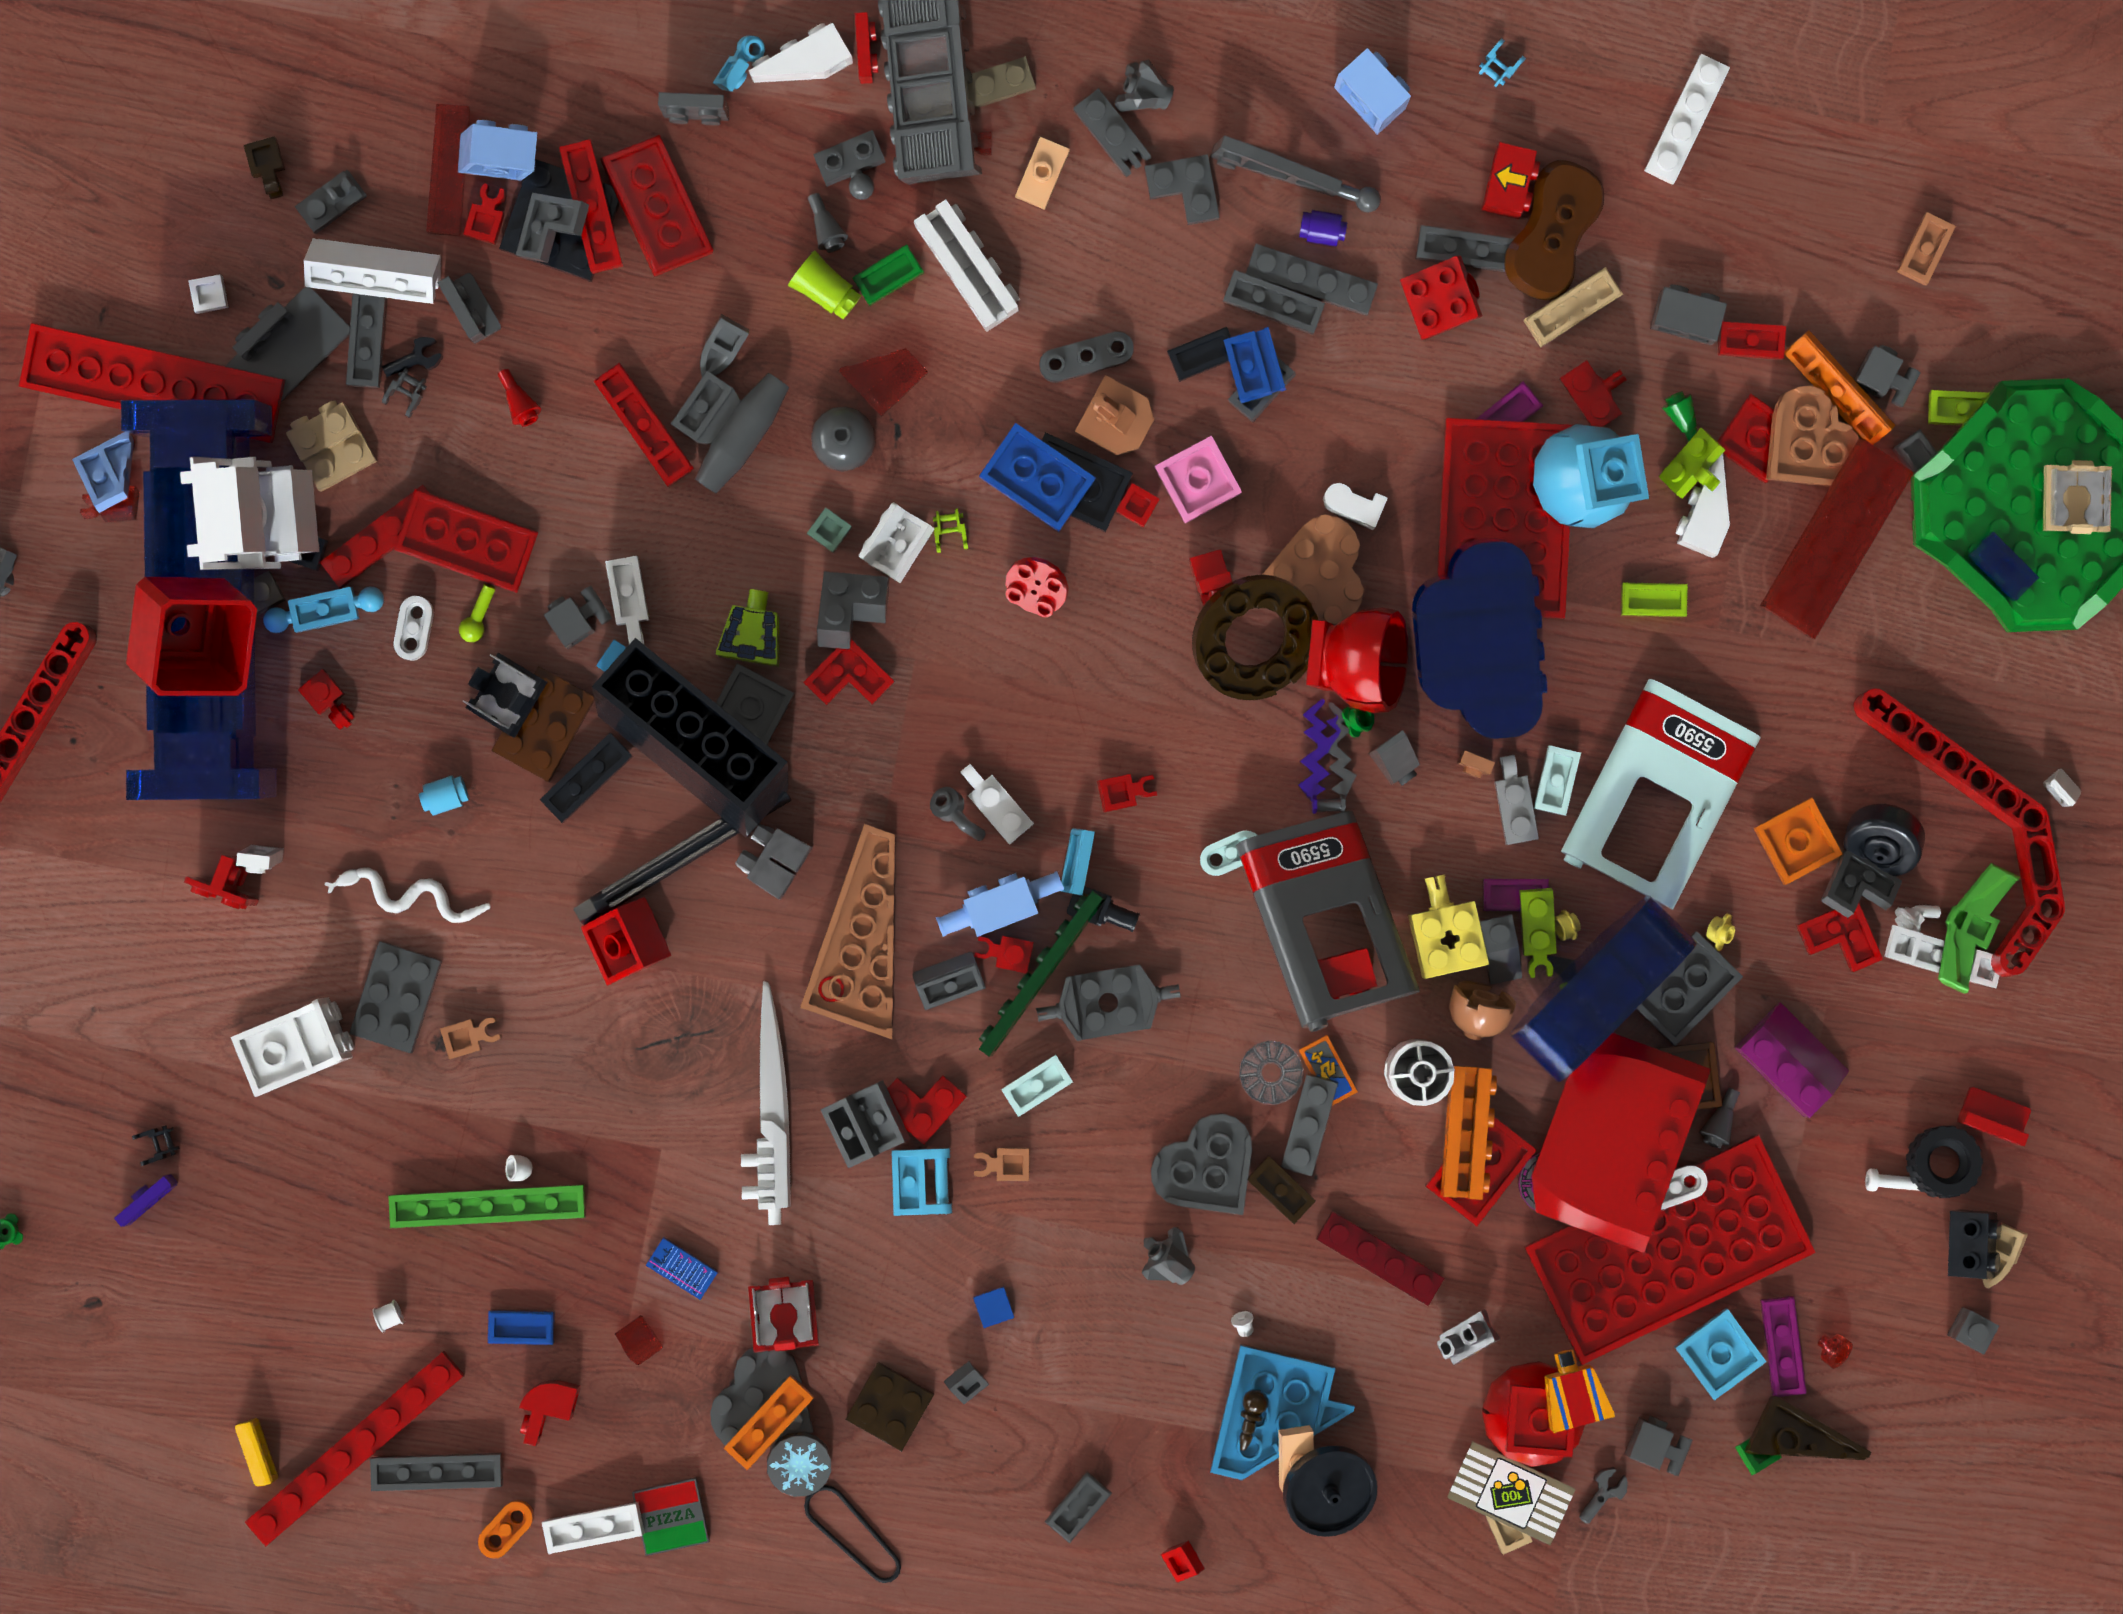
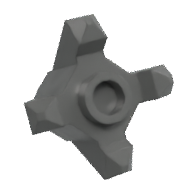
[1114,59,1174,112]
[1142,1227,1195,1285]

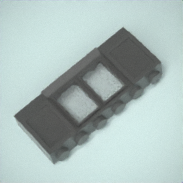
[878,0,982,184]

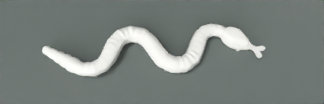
[325,867,491,923]

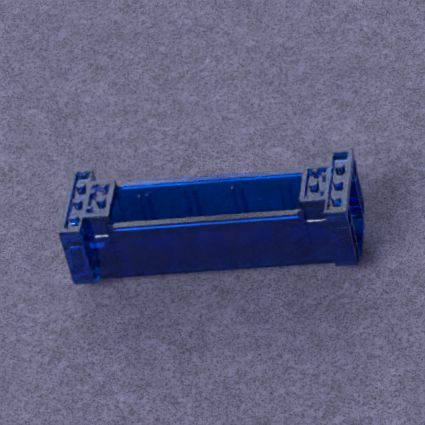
[121,400,277,800]

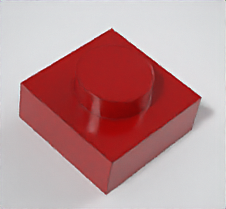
[1116,483,1160,528]
[1161,1540,1205,1583]

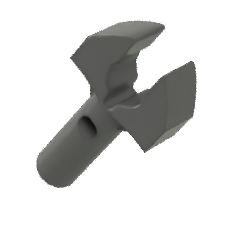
[1579,1467,1627,1524]

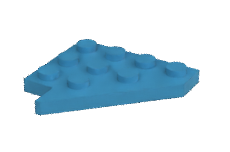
[1210,1344,1355,1480]

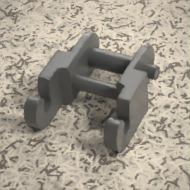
[382,368,427,418]

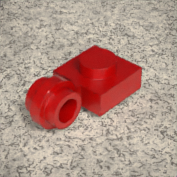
[298,669,355,730]

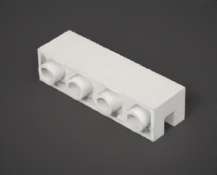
[914,199,1020,332]
[304,238,441,304]

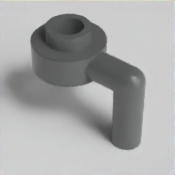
[930,787,986,841]

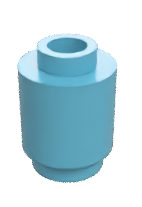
[419,776,469,816]

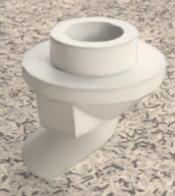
[1895,905,1941,932]

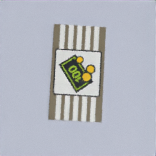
[1447,1441,1576,1545]

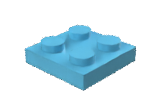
[1674,1308,1767,1400]

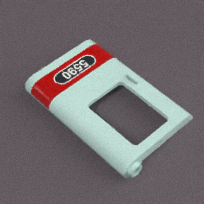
[1561,679,1761,910]

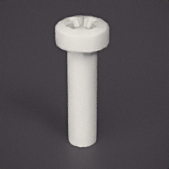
[1865,1168,1920,1191]

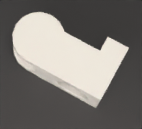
[1323,483,1388,530]

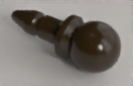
[1240,1389,1268,1451]

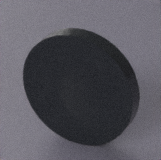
[1283,1446,1378,1537]

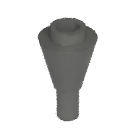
[808,193,848,253]
[1699,1088,1740,1149]

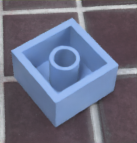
[1334,48,1411,135]
[458,120,537,181]

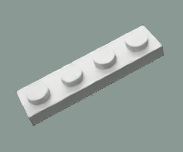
[1644,54,1730,185]

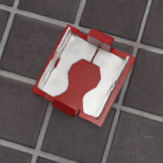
[748,1277,819,1352]

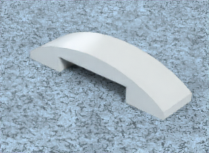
[1884,925,2000,988]

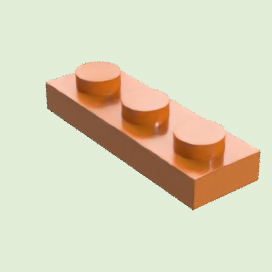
[723,1375,814,1470]

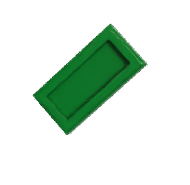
[852,244,924,306]

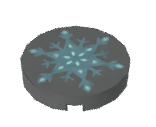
[767,1432,831,1497]

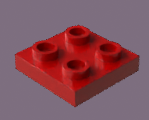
[1400,256,1483,340]

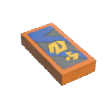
[1298,1035,1358,1106]

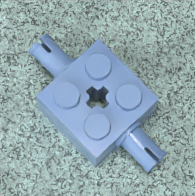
[936,871,1064,937]

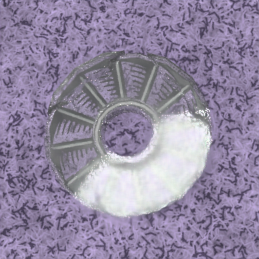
[1239,1040,1304,1105]

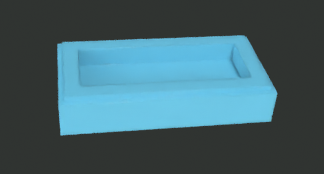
[1061,828,1095,896]

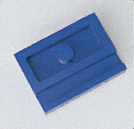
[1223,327,1286,403]

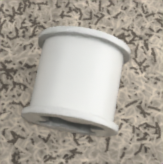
[372,1300,404,1332]

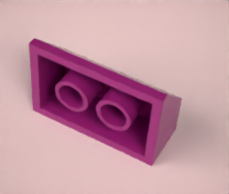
[1734,1002,1849,1118]

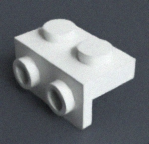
[859,502,934,583]

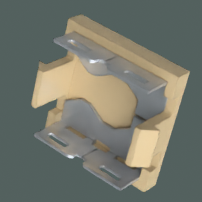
[2043,460,2112,534]

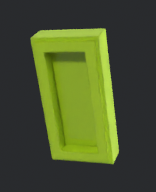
[1621,583,1688,617]

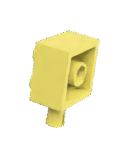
[1408,874,1489,979]

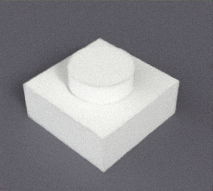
[189,274,229,314]

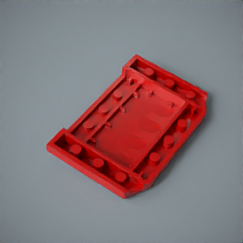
[1532,1029,1711,1253]

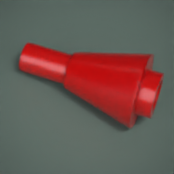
[498,369,541,427]

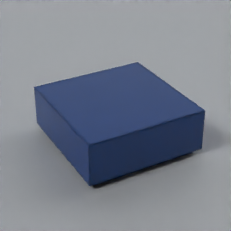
[973,1286,1014,1328]

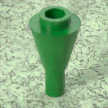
[1662,391,1698,442]

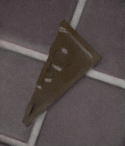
[1745,1395,1871,1460]

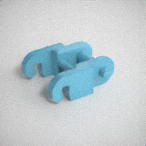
[1479,38,1526,87]

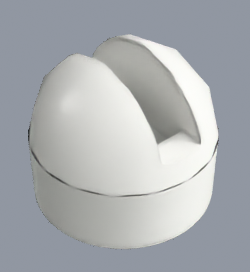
[505,1155,533,1181]

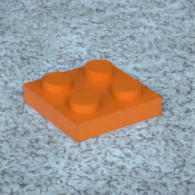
[1753,798,1843,885]

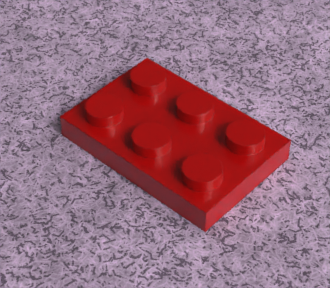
[1425,1117,1536,1226]

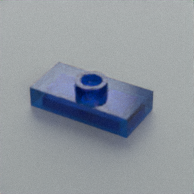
[1968,532,2039,601]

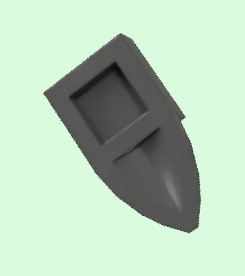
[700,314,750,377]

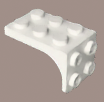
[231,997,354,1097]

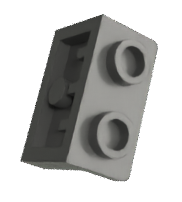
[437,273,502,344]

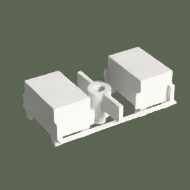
[180,457,319,570]

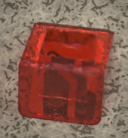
[615,1315,663,1365]

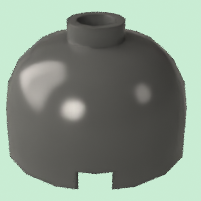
[811,406,876,472]

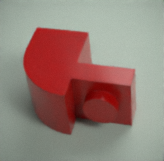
[1189,549,1233,606]
[519,1380,581,1446]

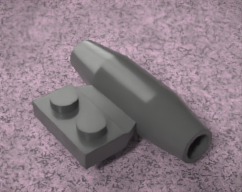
[671,371,789,494]

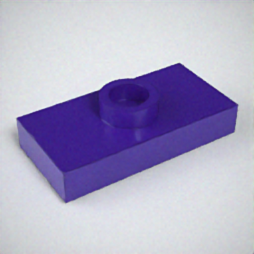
[114,1174,178,1227]

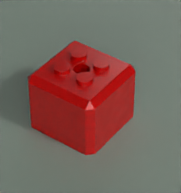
[126,577,257,696]

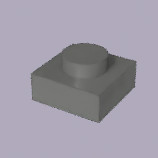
[944,1361,989,1404]

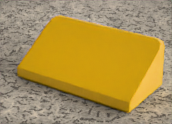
[235,1418,278,1487]

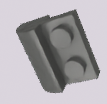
[821,1080,911,1168]

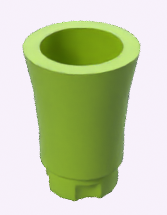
[787,250,861,319]

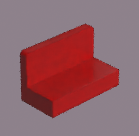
[1957,1087,2031,1147]

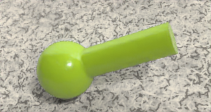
[459,583,496,642]

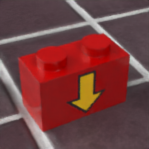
[1481,142,1540,219]

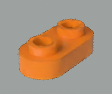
[478,1500,534,1559]

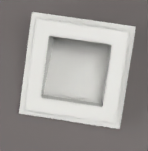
[2043,769,2081,807]

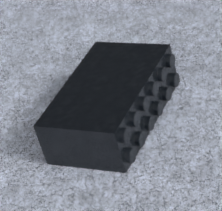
[592,638,788,838]

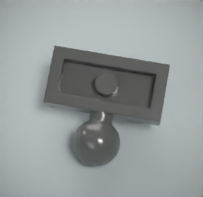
[813,130,886,200]

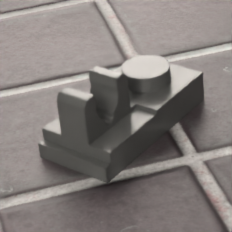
[295,170,367,234]

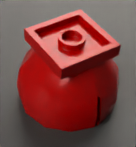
[1306,607,1408,713]
[1482,1361,1585,1467]

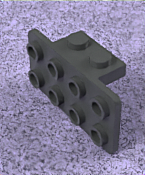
[226,287,350,402]

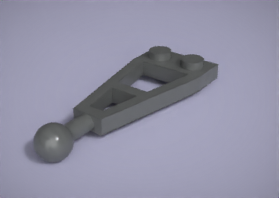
[1210,135,1381,213]

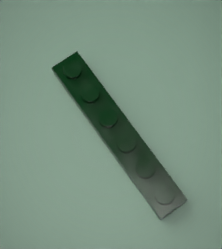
[979,891,1105,1057]

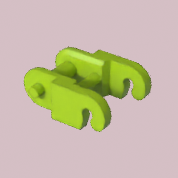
[933,508,968,553]

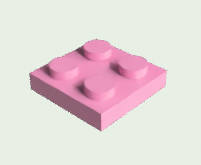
[1155,436,1242,524]

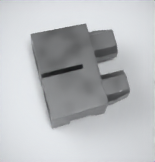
[735,824,813,900]

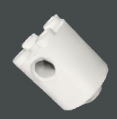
[1384,1039,1455,1106]

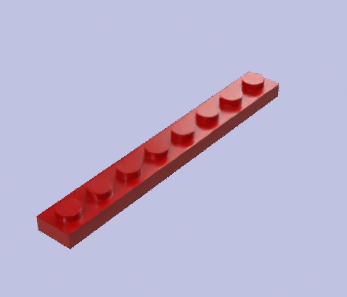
[245,1351,465,1547]

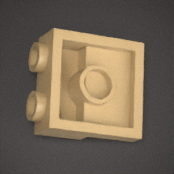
[286,401,377,492]

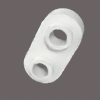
[394,596,434,661]
[1661,1165,1708,1210]

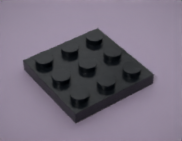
[499,159,620,282]

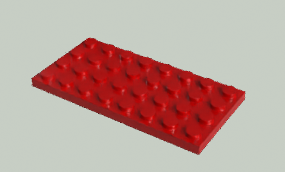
[1524,1135,1816,1365]

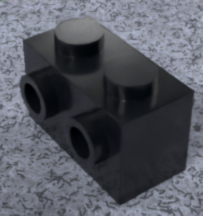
[1948,1210,2002,1279]

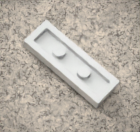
[542,1502,645,1554]

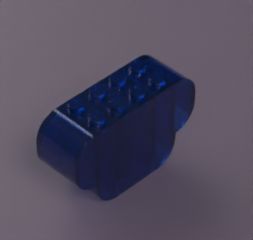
[1412,538,1547,739]
[1509,896,1697,1082]

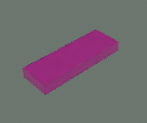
[1760,1296,1806,1397]

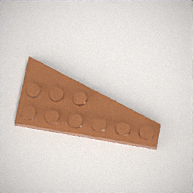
[800,824,895,1039]

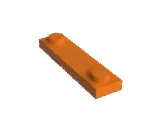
[1784,330,1896,448]

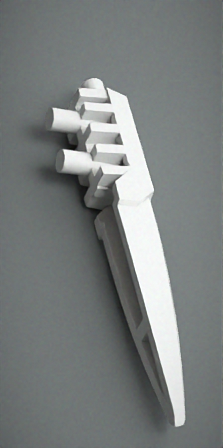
[741,981,791,1225]

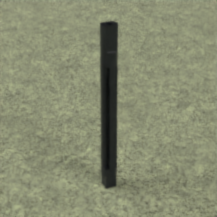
[573,792,792,925]

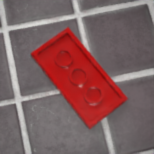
[600,135,714,277]
[394,488,538,593]

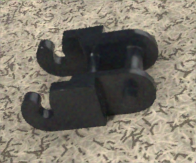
[132,1125,180,1166]

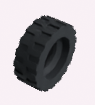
[1906,1126,1983,1198]

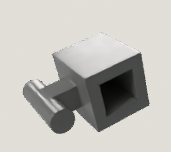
[1854,345,1920,407]
[544,586,612,649]
[1625,1415,1693,1476]

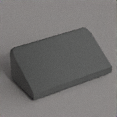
[912,952,986,1010]

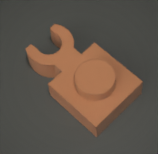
[440,1017,502,1060]
[974,1148,1029,1181]

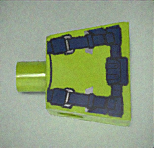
[716,589,779,667]

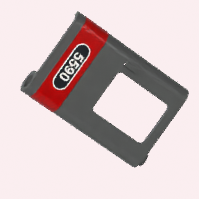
[1236,811,1420,1032]

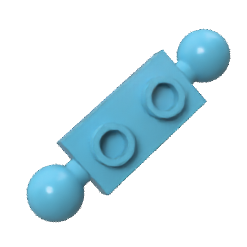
[263,586,384,633]

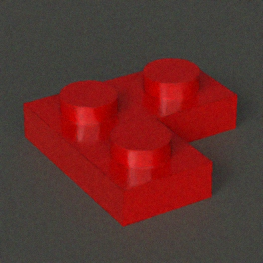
[803,639,895,705]
[1796,903,1883,972]
[887,1075,967,1145]

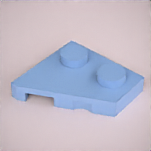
[72,430,134,513]

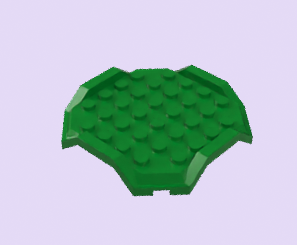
[1911,378,2123,632]

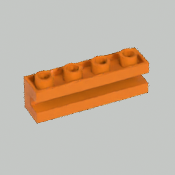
[1441,1065,1497,1200]

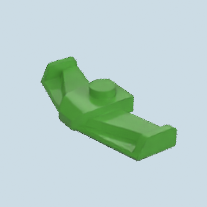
[1938,863,2020,994]

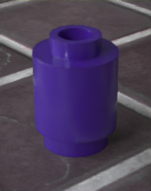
[1299,210,1347,247]

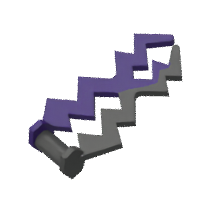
[1298,699,1357,814]

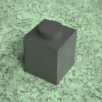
[1947,1307,1999,1354]

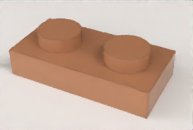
[1897,212,1956,286]

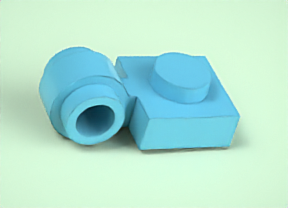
[713,35,765,92]

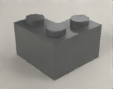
[817,571,889,649]

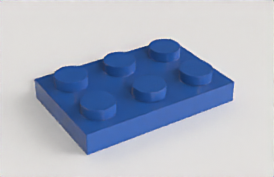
[979,423,1096,532]

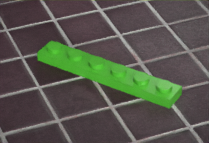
[388,1184,586,1228]

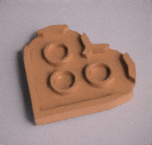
[1766,386,1866,487]
[1262,514,1364,625]

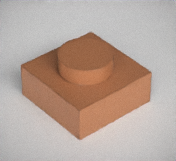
[1457,751,1495,779]

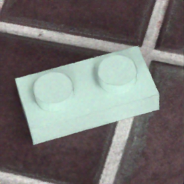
[1533,745,1581,816]
[1001,1055,1073,1117]

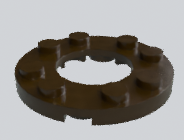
[1192,575,1318,700]

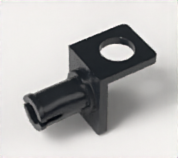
[1067,886,1140,932]

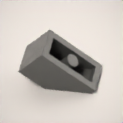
[1480,915,1522,985]

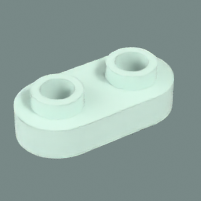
[1200,830,1257,876]

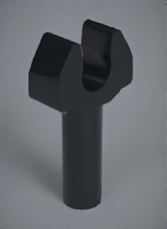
[382,337,443,377]

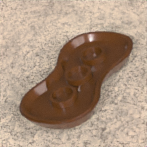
[1504,160,1604,300]

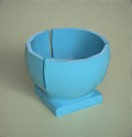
[1533,424,1649,528]

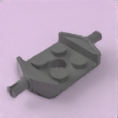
[1036,964,1181,1041]

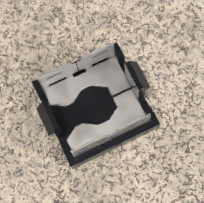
[463,653,547,738]

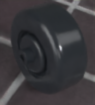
[1844,804,1925,876]

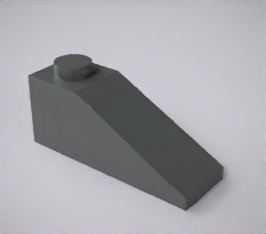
[1369,730,1420,786]

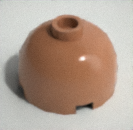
[1449,981,1516,1040]

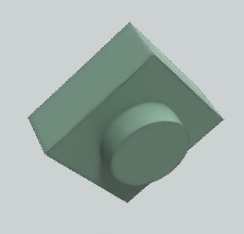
[807,507,852,553]

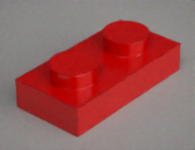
[855,12,879,84]
[1718,321,1786,360]

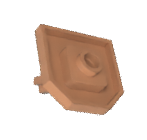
[1075,375,1154,455]

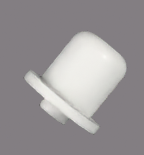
[1231,1311,1254,1337]

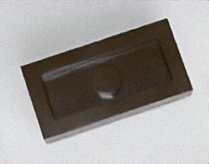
[1247,1155,1316,1224]

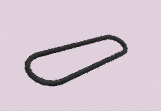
[804,1485,901,1583]

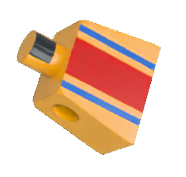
[1545,1349,1615,1433]

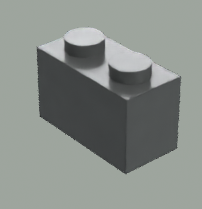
[1650,284,1727,346]

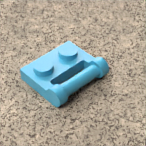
[892,1148,952,1216]

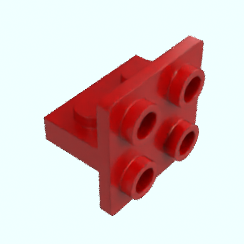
[184,855,259,909]

